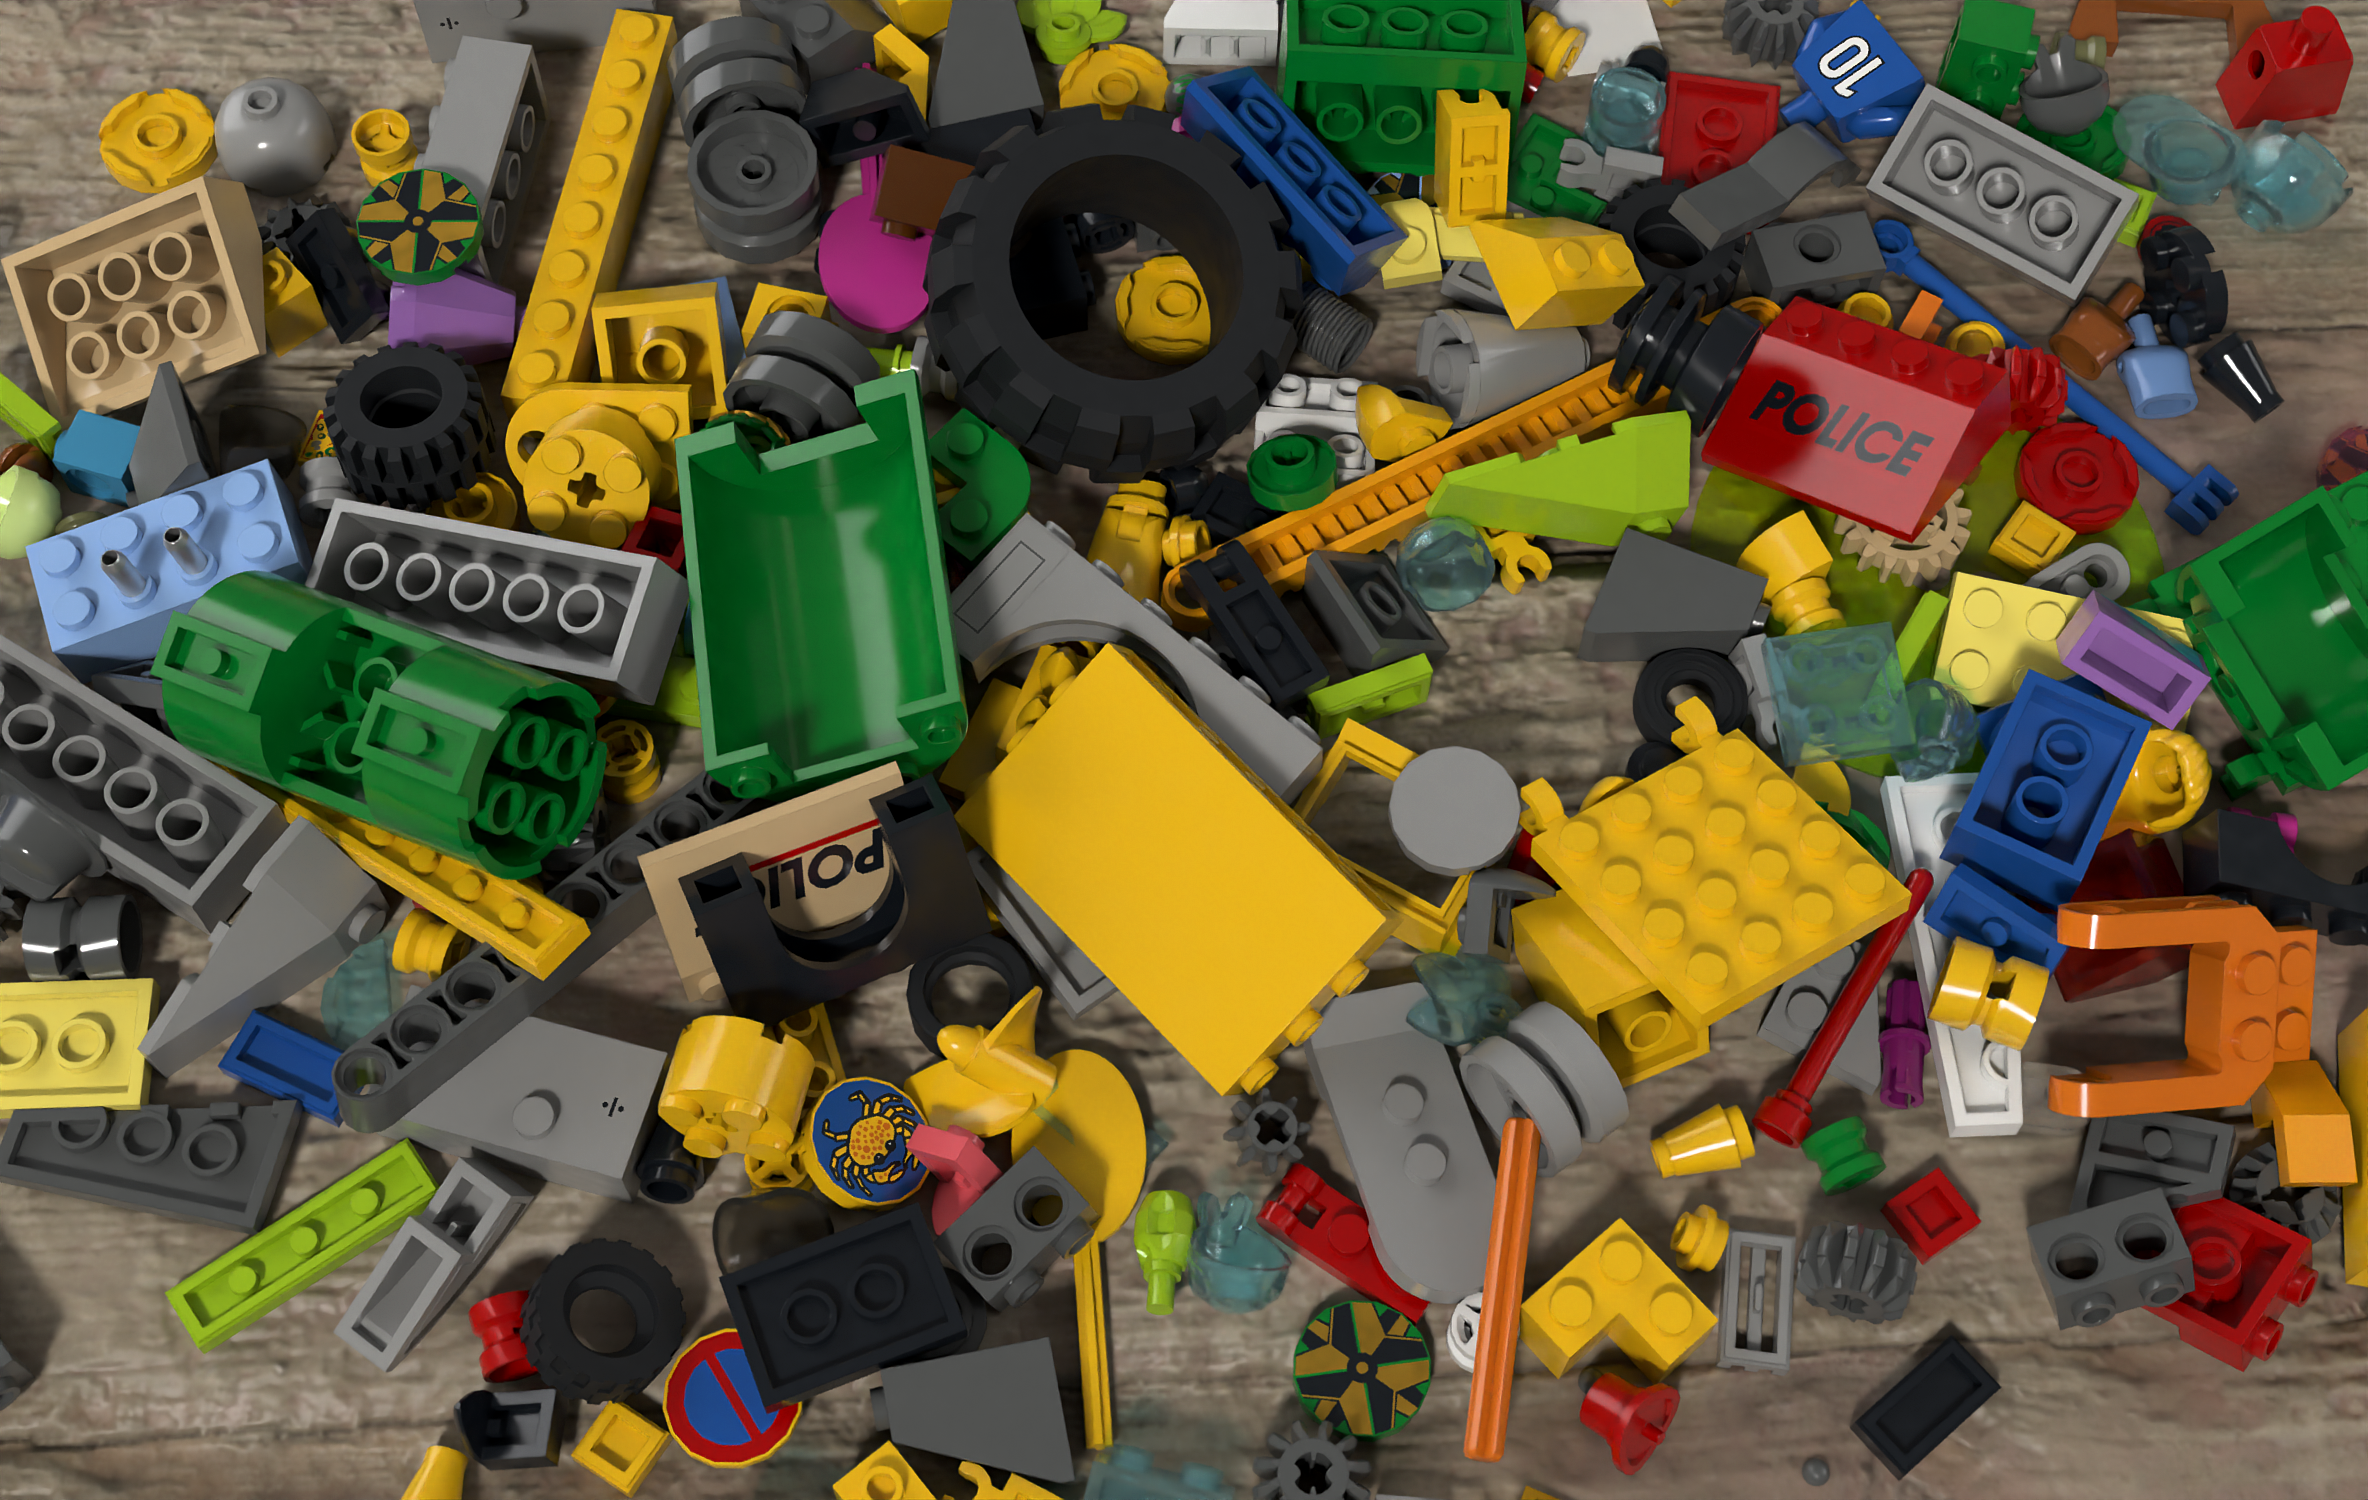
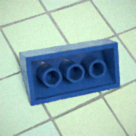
[1180,66,1408,296]

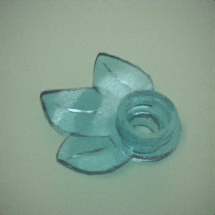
[1405,952,1523,1047]

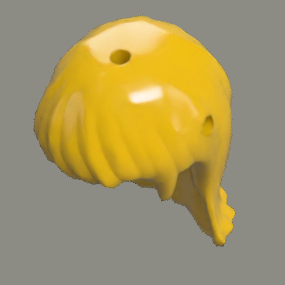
[2099,725,2212,843]

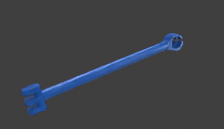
[1872,220,2239,535]

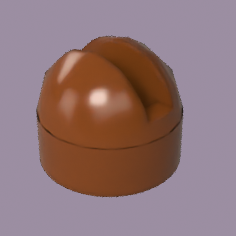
[0,442,54,483]

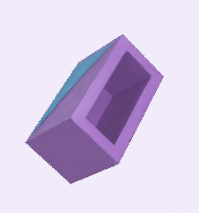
[2056,590,2212,730]

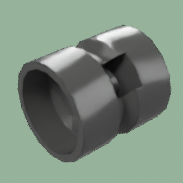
[22,894,143,982]

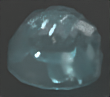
[1888,677,1980,783]
[1186,1191,1292,1315]

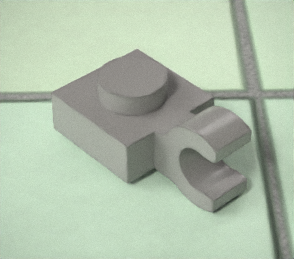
[1556,138,1664,203]
[1727,633,1809,752]

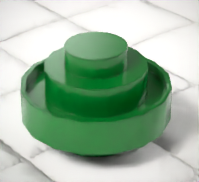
[1246,433,1339,512]

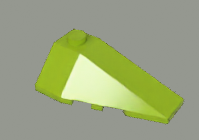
[1424,410,1691,547]

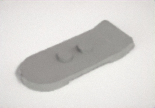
[1303,982,1496,1304]

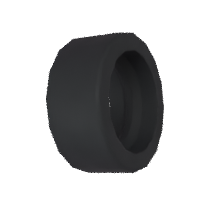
[906,933,1033,1060]

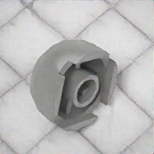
[213,77,338,197]

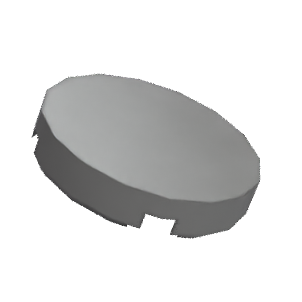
[1388,746,1521,877]

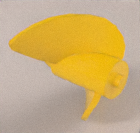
[903,985,1057,1138]

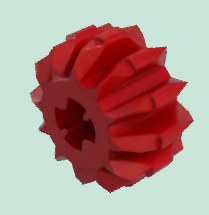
[1973,344,2068,436]

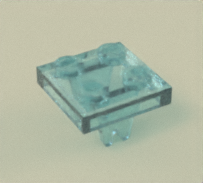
[1761,622,1916,767]

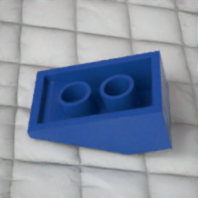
[1939,669,2152,912]

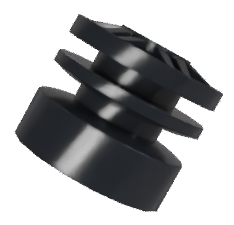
[1608,274,1764,438]

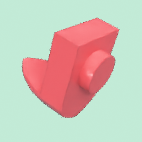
[905,1123,1004,1236]

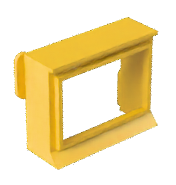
[1293,717,1495,964]

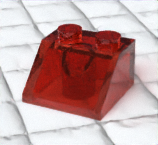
[2022,828,2193,1003]

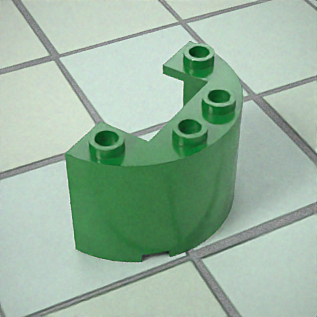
[2177,485,2368,791]

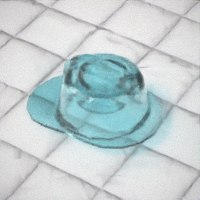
[2113,94,2248,206]

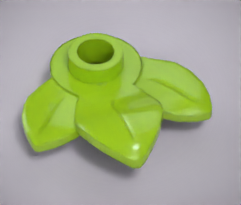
[1016,0,1127,65]

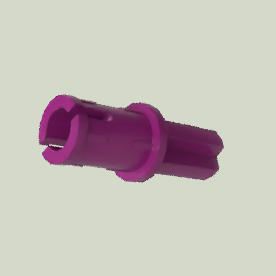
[1878,978,1931,1109]

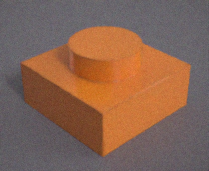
[1898,290,1943,344]

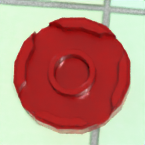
[2013,422,2140,535]

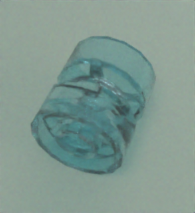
[1582,67,1667,157]

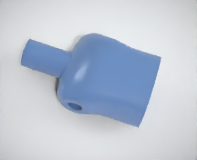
[2117,314,2198,419]

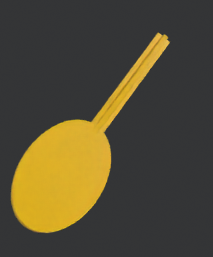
[1011,1050,1147,1450]

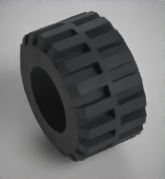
[1598,179,1746,331]
[323,342,497,510]

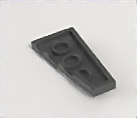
[0,1100,304,1235]

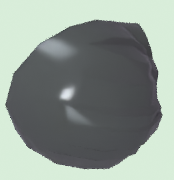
[2019,32,2110,137]

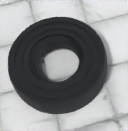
[1632,648,1748,756]

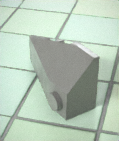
[137,815,390,1079]

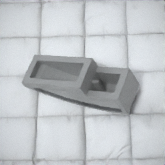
[333,1157,534,1372]

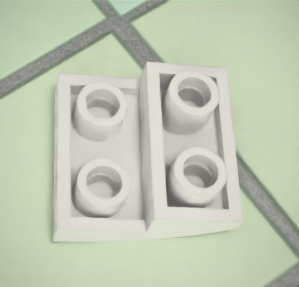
[1254,374,1378,491]

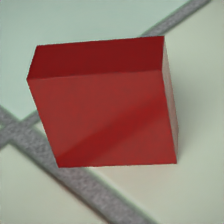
[1880,1167,1982,1265]

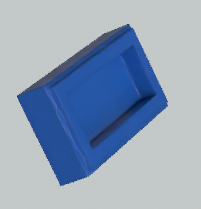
[218,1009,365,1128]

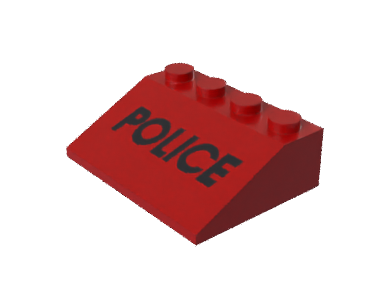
[1701,296,2012,544]

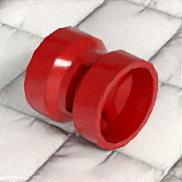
[468,1290,540,1383]

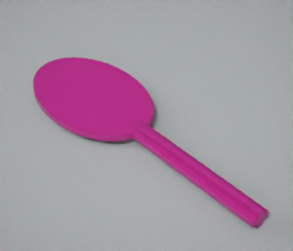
[818,63,933,334]

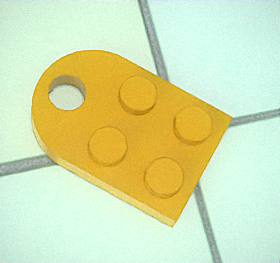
[505,382,694,510]

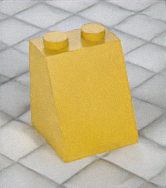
[1511,889,1710,1088]

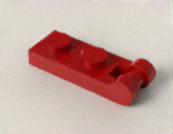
[1255,1163,1432,1327]

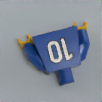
[1779,0,1925,143]

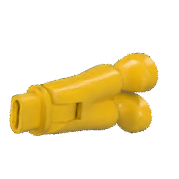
[1048,479,1169,674]

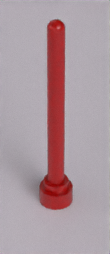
[1751,868,1934,1149]

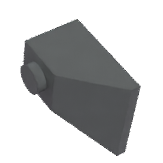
[125,361,218,509]

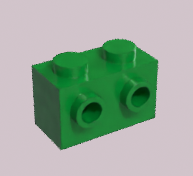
[1935,0,2040,121]

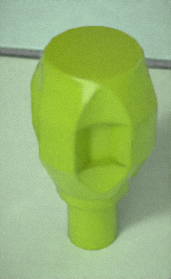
[1134,1190,1197,1315]

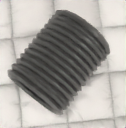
[1293,280,1373,374]

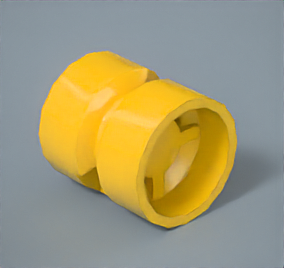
[1927,936,2050,1051]

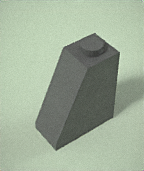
[928,0,1044,130]
[1577,528,1772,662]
[870,1337,1075,1484]

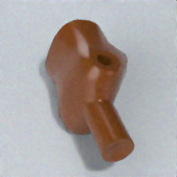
[2049,283,2145,381]

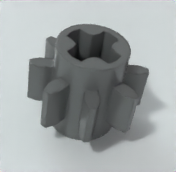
[1223,1088,1311,1176]

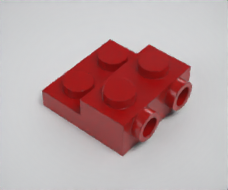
[2133,1197,2318,1372]

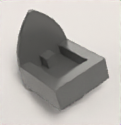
[1457,867,1556,964]

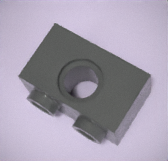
[1742,211,1887,310]

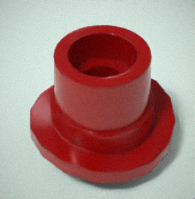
[1580,1372,1680,1475]

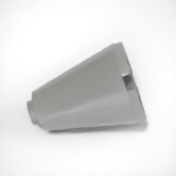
[1416,308,1590,430]

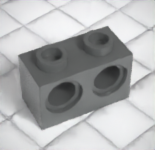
[934,1146,1100,1313]
[2026,1187,2195,1330]

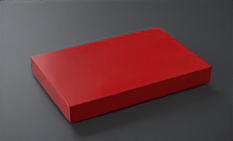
[1657,71,1781,235]

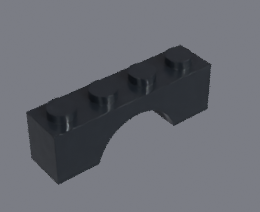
[2182,809,2368,946]

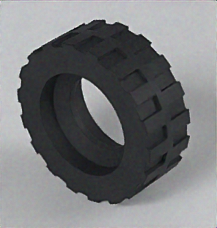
[519,1238,686,1405]

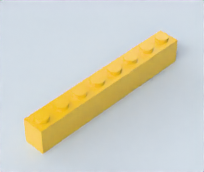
[500,9,678,439]

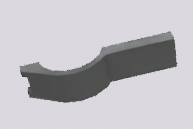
[1668,121,1862,251]

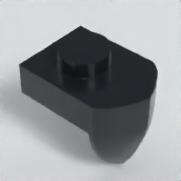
[453,1388,569,1471]

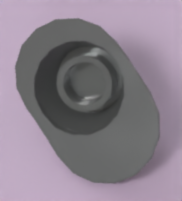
[0,768,108,902]

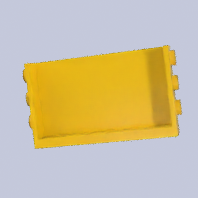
[954,642,1404,1096]

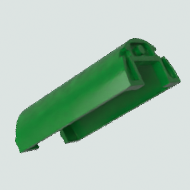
[674,368,968,802]

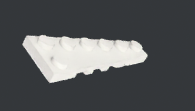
[1880,773,2023,1138]

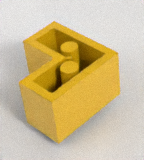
[1519,1217,1719,1385]

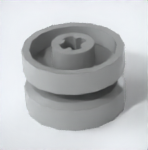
[1459,1001,1630,1178]

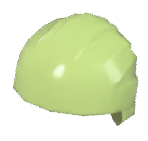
[0,465,63,559]

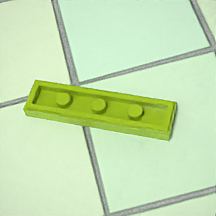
[165,1138,440,1354]

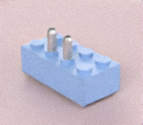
[25,459,313,684]

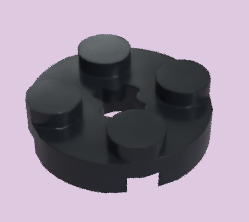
[2139,226,2228,348]

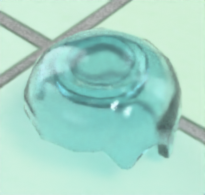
[1395,516,1495,612]

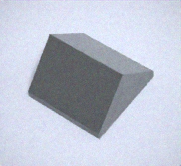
[1302,550,1449,678]

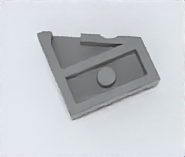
[1756,941,1881,1096]

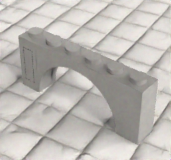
[951,513,1323,805]

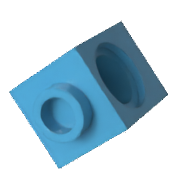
[52,409,140,508]

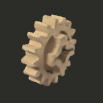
[1833,488,1972,587]

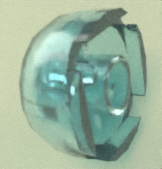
[2229,120,2353,234]

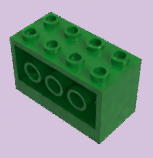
[1276,0,1527,179]

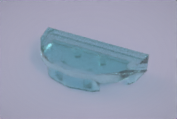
[320,938,393,1051]

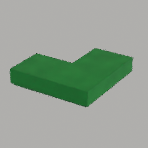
[1507,113,1607,227]

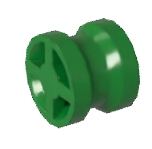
[1800,1116,1887,1196]

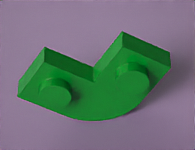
[929,407,1031,572]

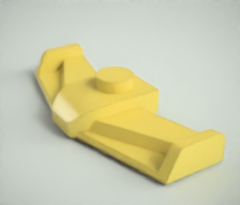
[1293,198,1524,291]

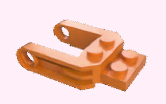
[2047,895,2318,1118]

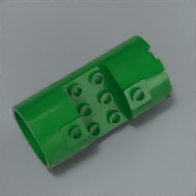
[150,570,607,880]

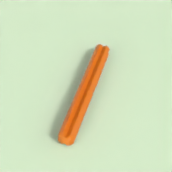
[1463,1117,1541,1463]

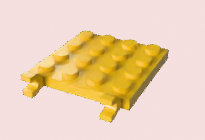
[1518,696,1912,1032]

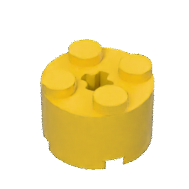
[523,407,662,549]
[658,1015,815,1163]

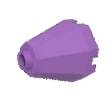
[388,268,527,365]

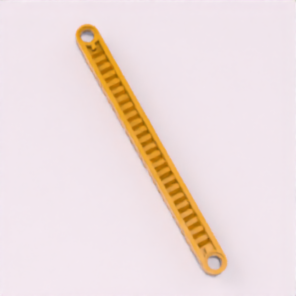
[1161,296,1783,632]

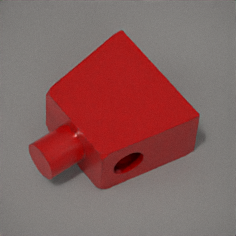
[2216,6,2354,130]

